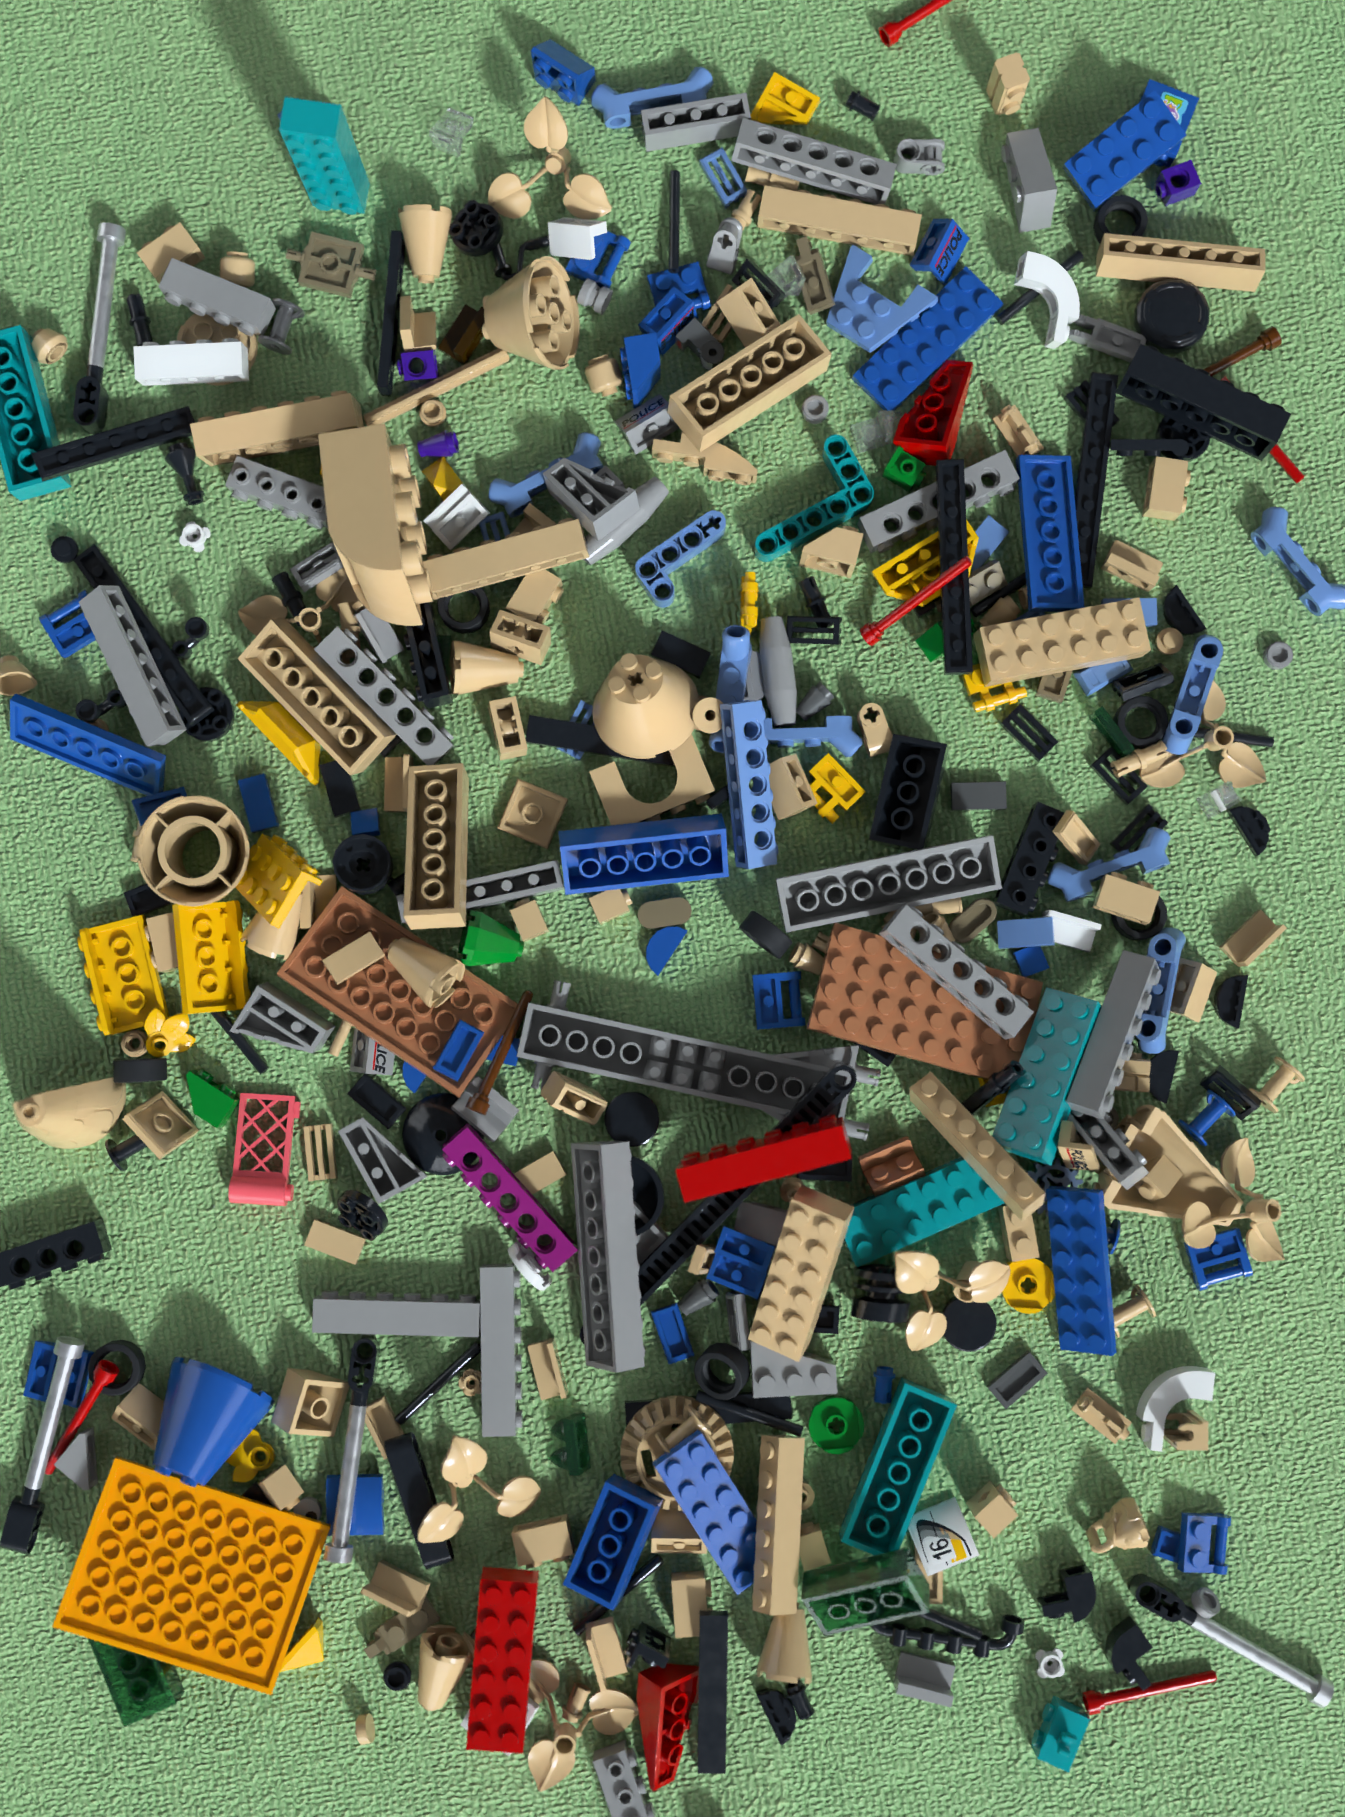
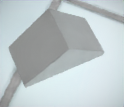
[54,1427,98,1490]

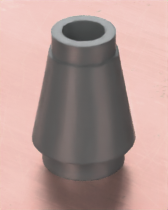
[796,682,834,721]
[677,1277,719,1316]

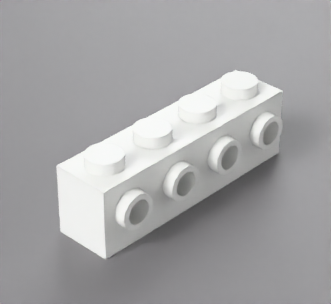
[133,338,249,386]

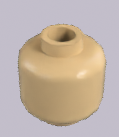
[220,251,255,288]
[584,354,623,397]

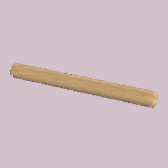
[363,348,510,426]

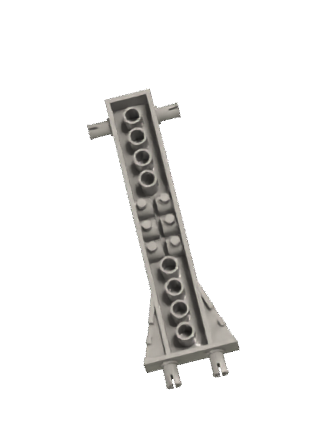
[517,980,881,1141]

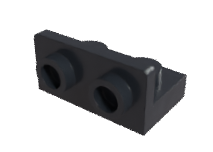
[624,1622,671,1669]

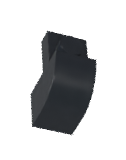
[1037,1564,1096,1623]
[1105,1615,1153,1691]

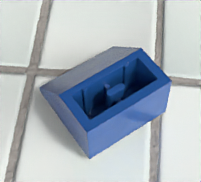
[531,39,596,106]
[620,332,661,408]

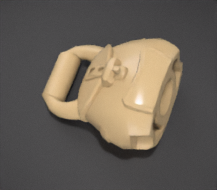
[1086,1497,1150,1553]

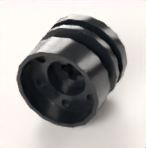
[333,834,393,895]
[851,1264,910,1323]

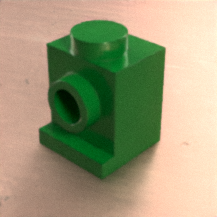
[882,446,927,493]

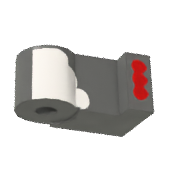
[675,318,724,370]

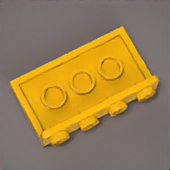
[235,833,323,928]
[172,900,251,1015]
[77,915,169,1035]

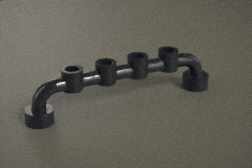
[76,617,210,723]
[862,1596,1025,1658]

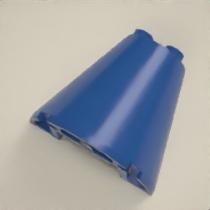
[153,1357,275,1488]

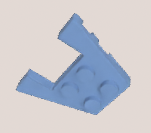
[826,245,938,353]

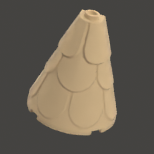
[12,1077,126,1149]
[1093,1105,1243,1226]

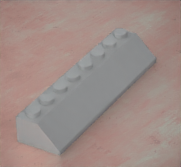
[776,835,1002,932]
[571,1141,645,1373]

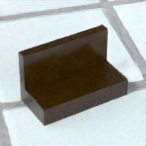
[438,304,485,365]

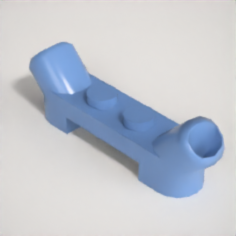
[591,67,713,129]
[488,432,604,518]
[1251,507,1345,616]
[709,625,752,753]
[1162,634,1223,755]
[744,716,863,761]
[1047,827,1171,902]
[1135,927,1186,1054]

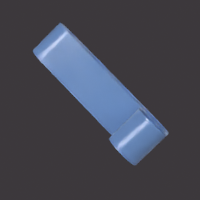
[635,510,726,608]

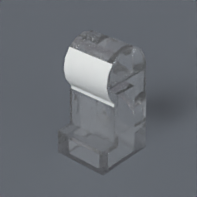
[1196,781,1242,819]

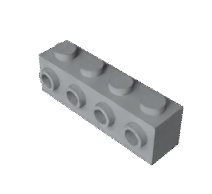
[641,93,751,152]
[158,258,276,336]
[225,456,328,529]
[1068,1110,1149,1190]
[593,1740,656,1817]

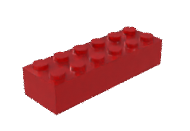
[675,1114,852,1203]
[466,1567,539,1754]

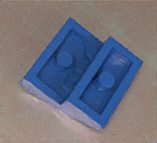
[706,1226,776,1299]
[23,1340,94,1408]
[326,1474,385,1536]

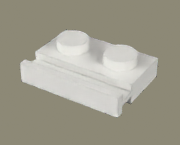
[424,483,490,550]

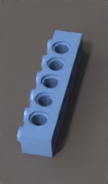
[720,700,778,869]

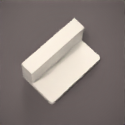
[548,217,607,260]
[1041,910,1102,952]

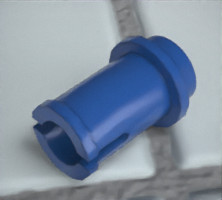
[873,1366,896,1404]

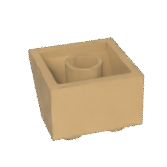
[799,526,863,578]
[271,1368,349,1437]

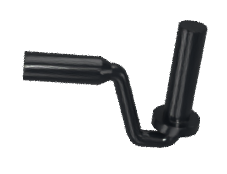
[492,235,549,281]

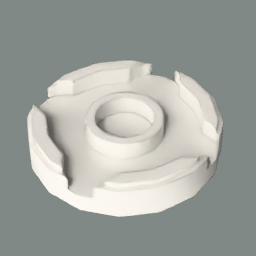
[508,1242,552,1291]

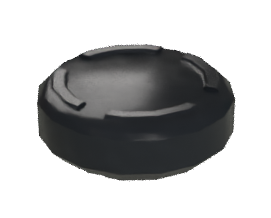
[1134,278,1210,354]

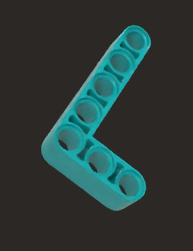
[754,434,874,562]

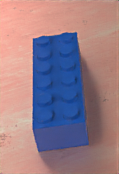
[558,813,729,895]

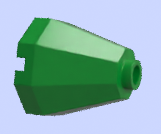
[457,910,524,966]

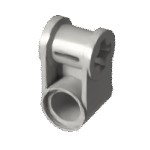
[893,138,945,175]
[706,217,743,275]

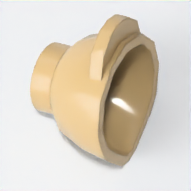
[0,655,37,696]

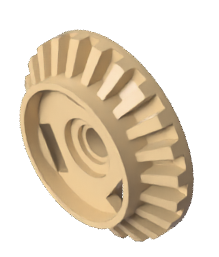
[620,1395,734,1511]

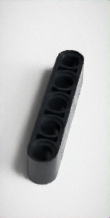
[384,1432,454,1570]

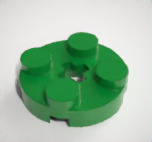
[808,1396,864,1454]

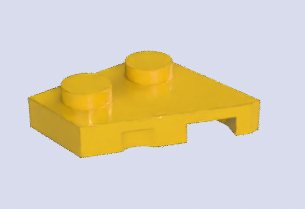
[751,72,820,125]

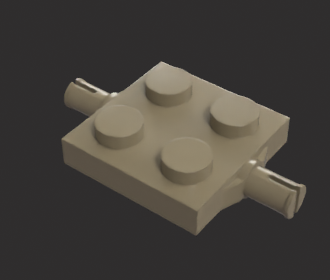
[286,231,376,298]

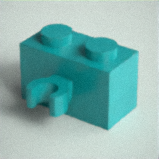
[1031,1695,1090,1773]

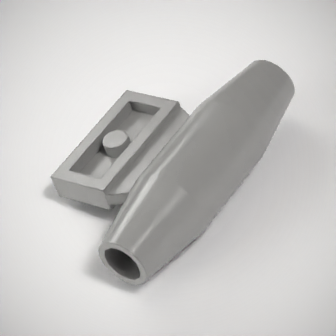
[583,465,669,566]
[744,616,797,727]

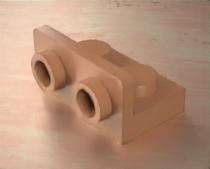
[858,1136,926,1197]

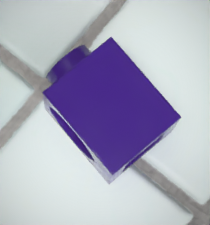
[1155,160,1201,207]
[397,350,439,381]

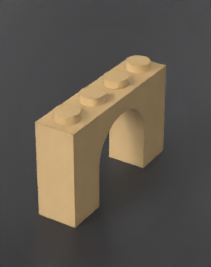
[589,733,715,825]

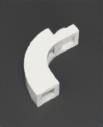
[1014,251,1080,349]
[1136,1366,1215,1452]

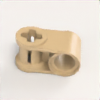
[857,703,893,758]

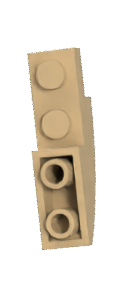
[652,432,758,485]

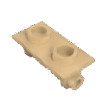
[992,405,1044,457]
[1071,1387,1132,1444]

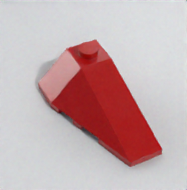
[893,360,973,466]
[637,1664,699,1791]

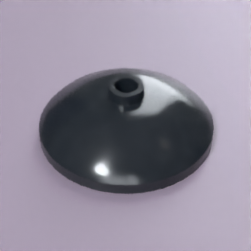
[402,1093,485,1175]
[631,1155,664,1236]

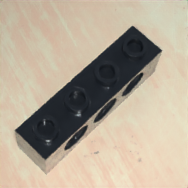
[0,1218,112,1290]

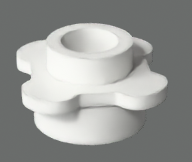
[179,521,211,552]
[1035,1648,1065,1678]

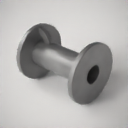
[257,298,305,355]

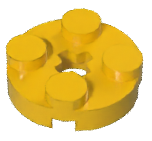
[1001,1258,1055,1314]

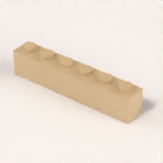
[757,185,922,256]
[1096,233,1265,292]
[423,518,590,600]
[910,1071,1045,1221]
[752,1435,805,1616]

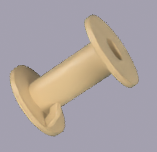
[692,696,723,733]
[1248,1057,1305,1113]
[1113,1284,1156,1338]
[655,1404,713,1454]

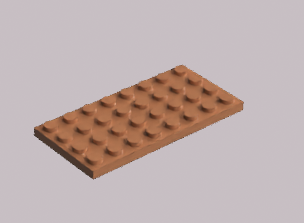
[277,886,518,1098]
[807,923,1043,1087]

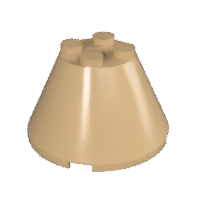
[482,256,580,370]
[592,653,700,759]

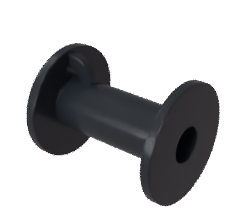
[105,1135,147,1171]

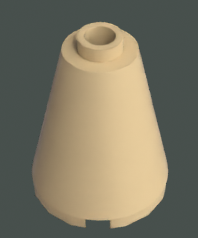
[398,204,452,284]
[450,640,524,695]
[240,891,303,960]
[387,937,465,1008]
[756,1602,812,1684]
[417,1624,475,1711]

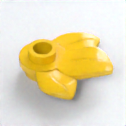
[144,1007,196,1057]
[226,1429,275,1482]

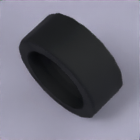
[1093,195,1148,244]
[437,587,490,634]
[1113,696,1168,749]
[1111,896,1167,940]
[739,911,792,959]
[113,1058,167,1083]
[88,1340,146,1396]
[694,1342,750,1400]

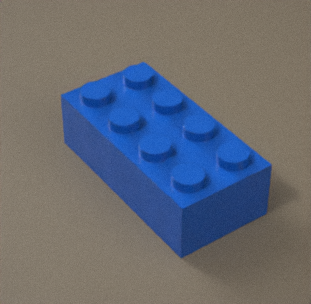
[1062,90,1187,211]
[563,1474,663,1611]

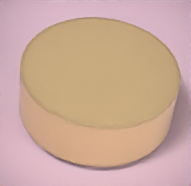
[355,1713,375,1745]

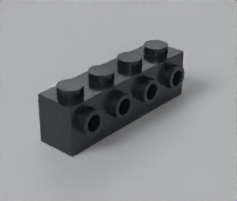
[404,602,453,709]
[993,802,1065,916]

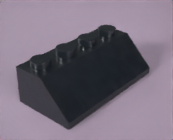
[869,734,949,852]

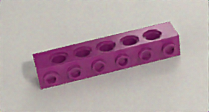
[442,1123,578,1272]

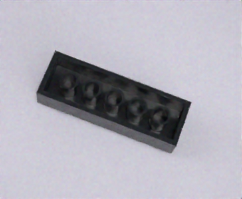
[1116,344,1291,461]

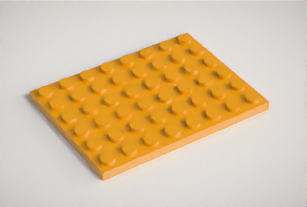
[52,1456,331,1695]

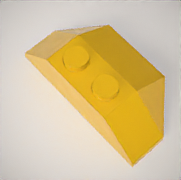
[871,519,979,607]
[236,701,320,786]

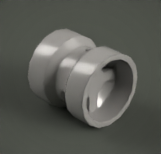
[577,278,613,315]

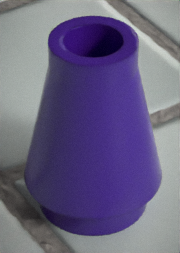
[417,430,459,457]

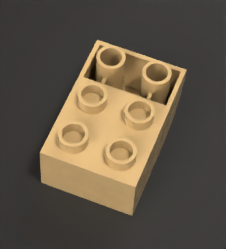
[318,423,433,626]

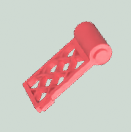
[228,1093,301,1206]

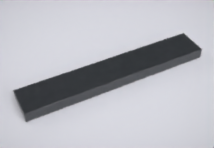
[377,230,406,397]
[31,406,195,482]
[525,715,675,767]
[625,1392,792,1428]
[697,1611,728,1774]

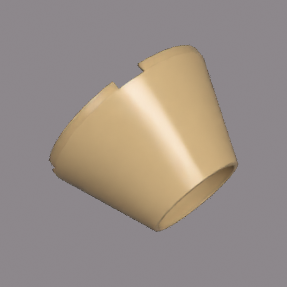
[137,796,249,906]

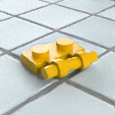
[740,572,758,636]
[962,664,1027,713]
[808,753,866,824]

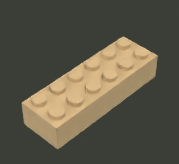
[667,314,832,453]
[190,391,365,466]
[973,597,1151,687]
[238,619,397,775]
[403,763,469,930]
[748,1185,855,1362]

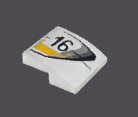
[908,1497,979,1576]

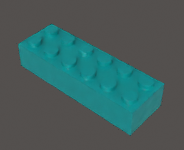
[279,97,370,215]
[0,325,72,501]
[992,987,1102,1166]
[844,1156,1004,1267]
[838,1377,957,1564]

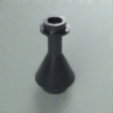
[165,443,205,505]

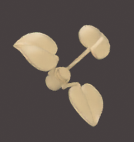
[488,96,612,219]
[238,567,358,664]
[1139,680,1266,788]
[1182,1138,1285,1262]
[894,1251,1010,1351]
[417,1435,541,1543]
[528,1659,639,1792]

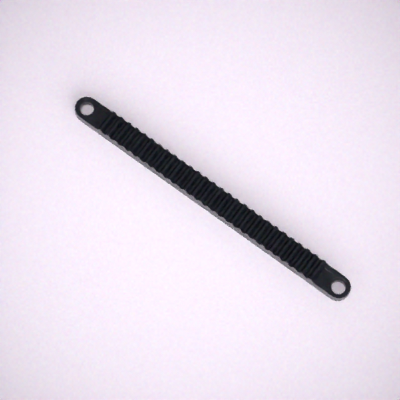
[580,1063,857,1344]

